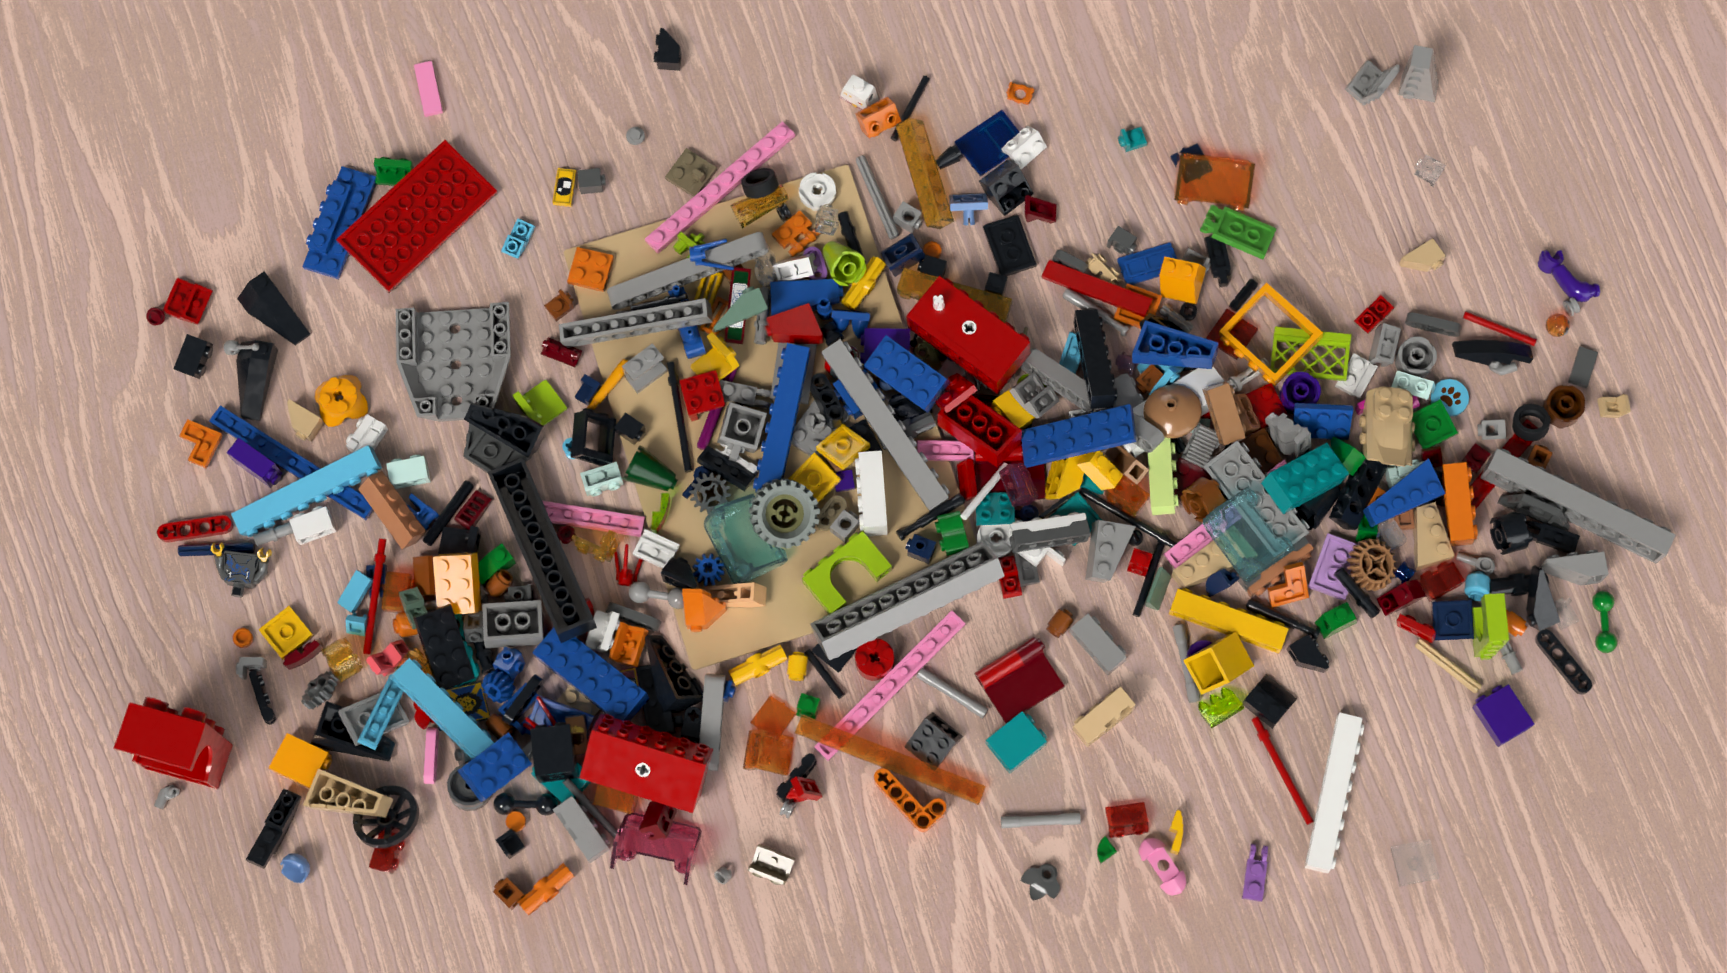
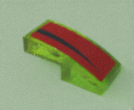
[651,493,671,534]

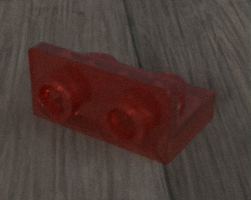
[1105,802,1148,838]
[368,830,405,875]

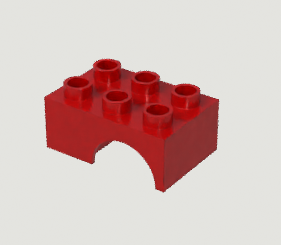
[114,697,233,789]

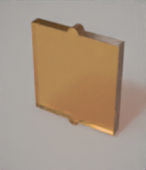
[750,695,796,741]

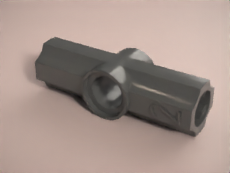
[877,411,936,450]

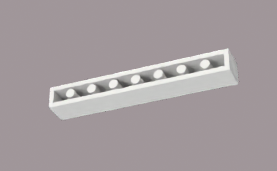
[1304,712,1364,874]

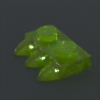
[1198,688,1245,729]

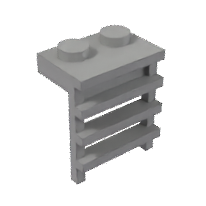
[1345,60,1400,106]

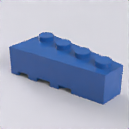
[1363,458,1446,527]

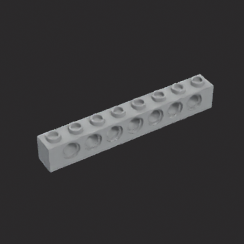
[559,298,713,348]

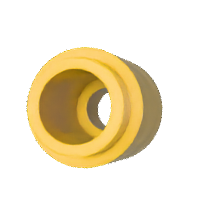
[787,652,808,681]

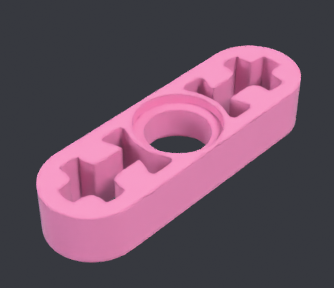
[424,727,439,784]

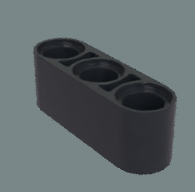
[810,373,844,429]

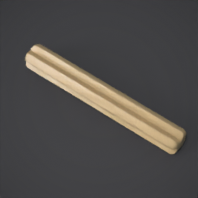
[1415,638,1482,694]

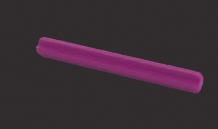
[697,367,738,450]

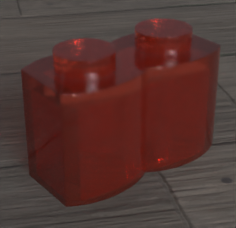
[1419,561,1465,602]

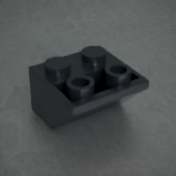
[979,159,1034,216]

